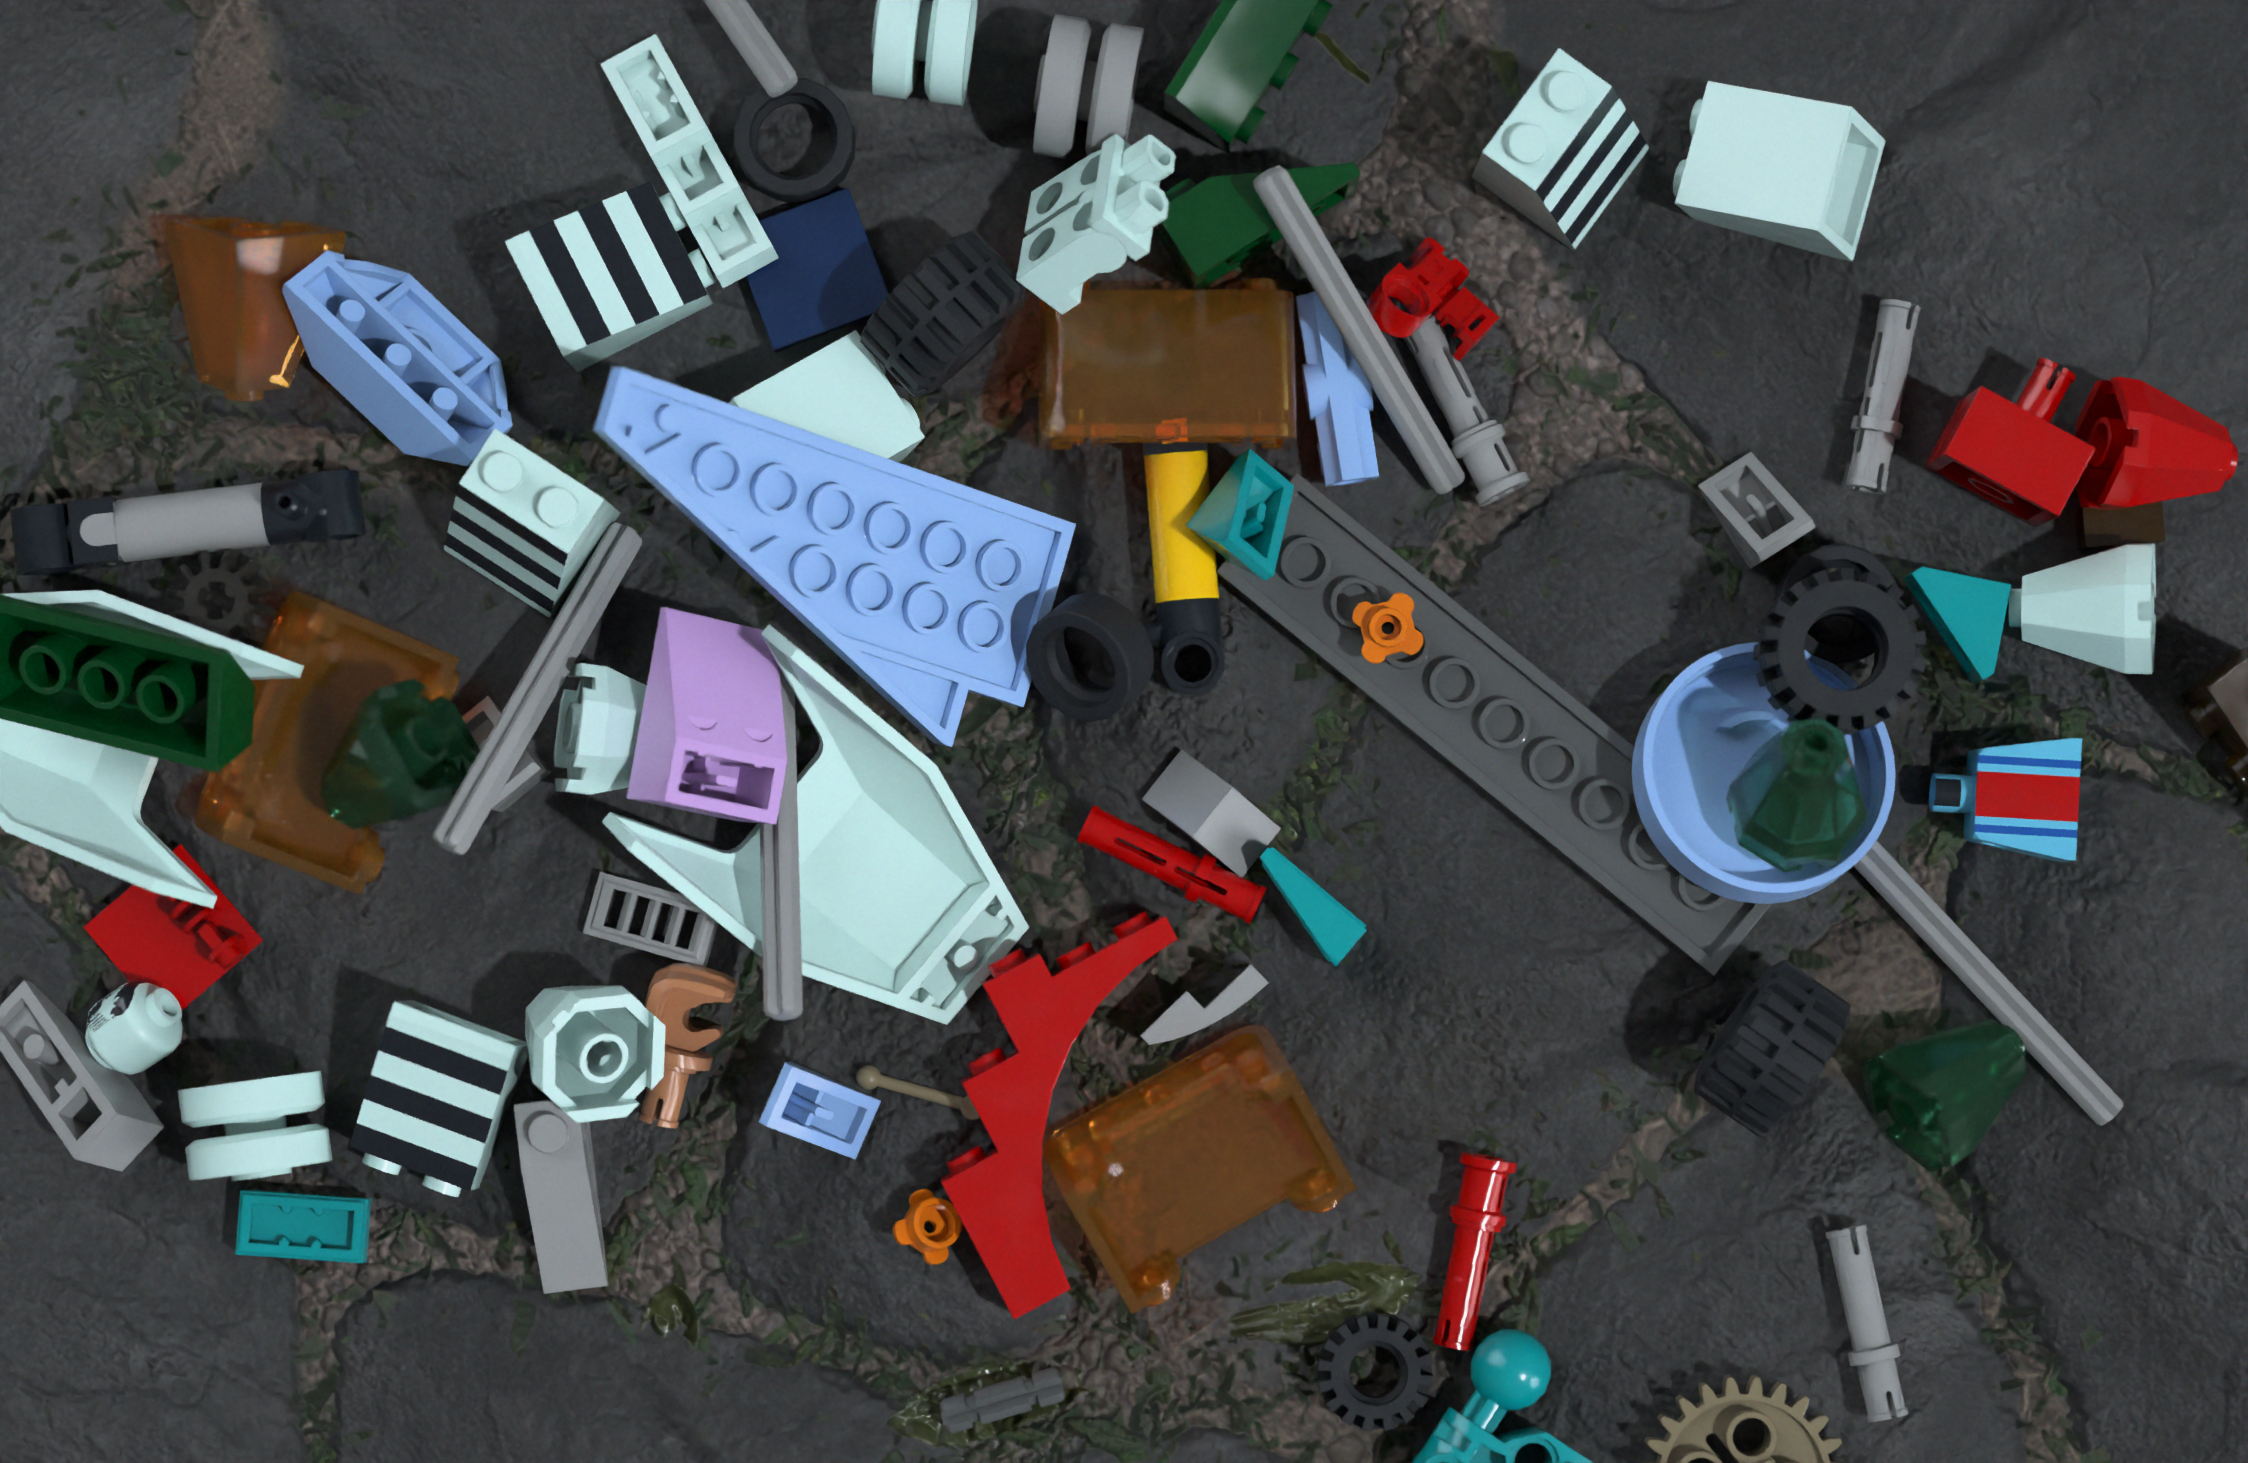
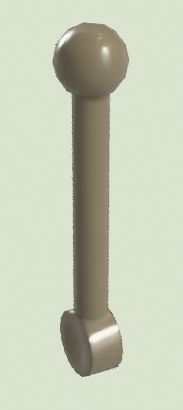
[856,1065,980,1120]

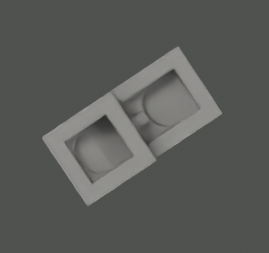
[1141,964,1269,1045]

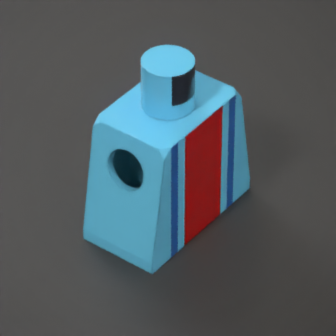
[1929,738,2082,862]

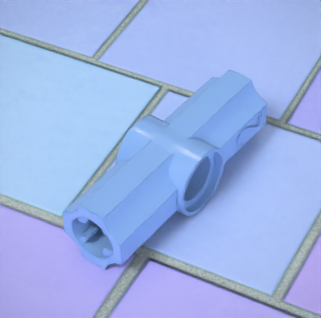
[1295,291,1379,487]

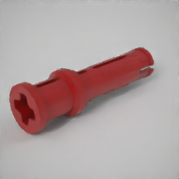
[1432,1152,1517,1351]

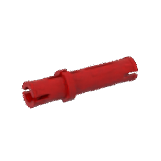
[1077,805,1267,924]

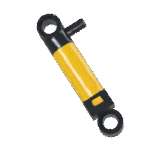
[1138,344,1225,698]

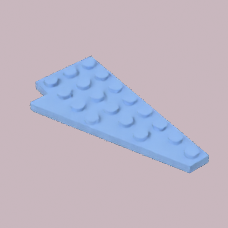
[594,367,1076,747]

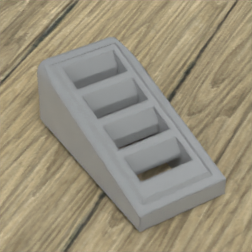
[583,872,719,967]

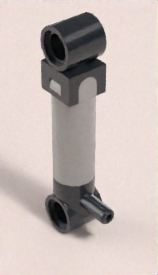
[10,470,366,576]

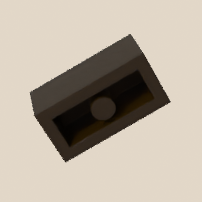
[2075,501,2165,551]

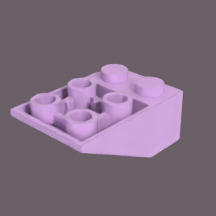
[626,607,788,825]

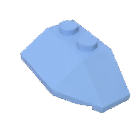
[281,250,513,466]

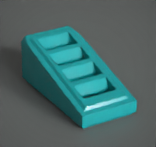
[1259,847,1367,967]

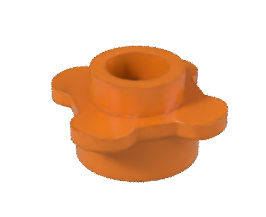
[1352,593,1423,664]
[893,1189,964,1265]

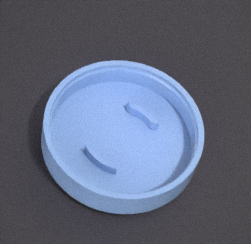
[1632,642,1895,904]

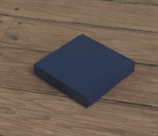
[746,188,889,353]

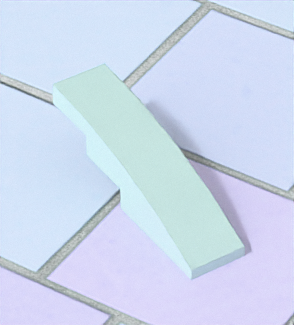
[601,34,779,288]

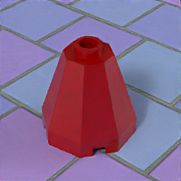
[2075,376,2238,510]

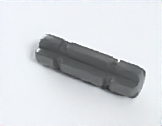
[939,1367,1065,1433]

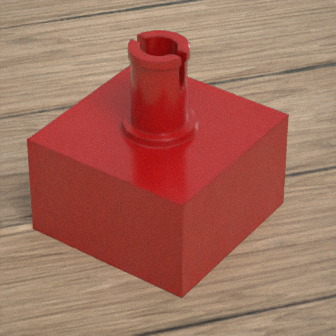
[1924,358,2096,527]

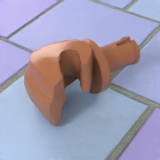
[638,963,738,1129]

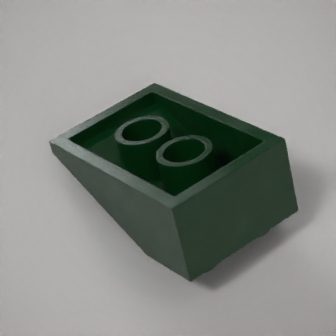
[1154,162,1361,294]

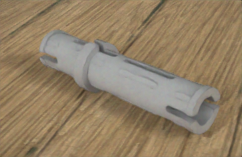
[1845,299,1921,494]
[1825,1224,1908,1422]

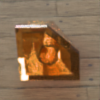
[165,216,345,401]

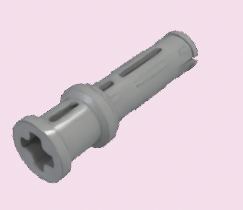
[1403,315,1530,507]

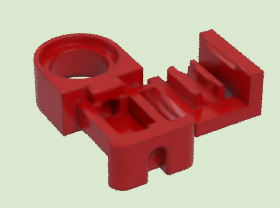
[1366,237,1500,361]

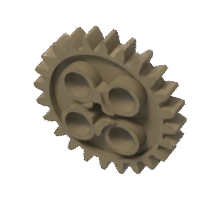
[1640,1375,1845,1463]

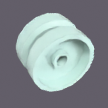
[871,0,978,107]
[178,1071,332,1181]

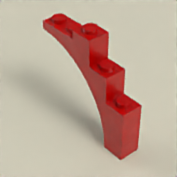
[940,911,1178,1320]

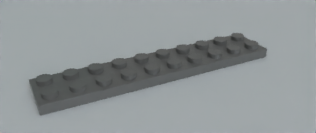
[1216,473,1772,976]

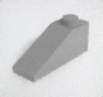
[0,980,164,1172]
[514,1099,609,1294]

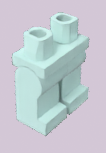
[1016,134,1176,315]

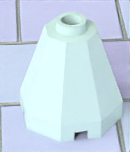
[2009,543,2156,674]
[554,663,647,795]
[525,986,665,1123]

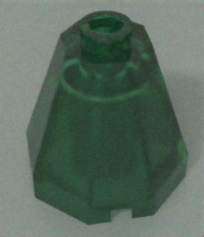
[319,679,480,830]
[1726,718,1868,872]
[1861,1019,2026,1173]

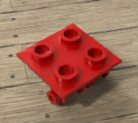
[83,844,264,1011]

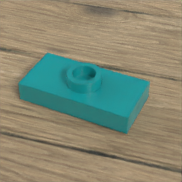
[235,1189,372,1263]

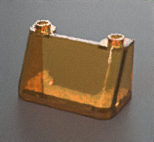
[1039,278,1297,450]
[195,591,459,895]
[1044,1025,1357,1314]

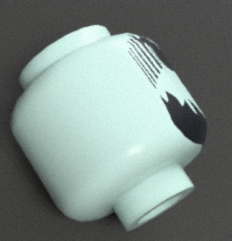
[85,979,183,1075]

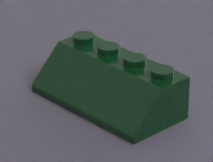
[1164,0,1334,154]
[0,594,255,773]

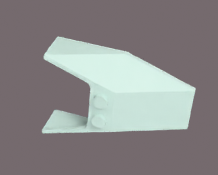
[0,590,304,908]
[602,624,1029,1025]

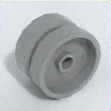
[1033,14,1144,159]

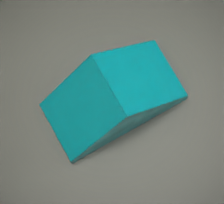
[1186,448,1294,581]
[1902,566,2011,684]

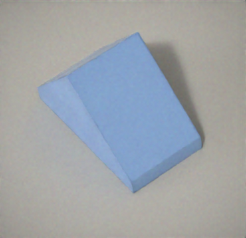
[759,1061,881,1159]

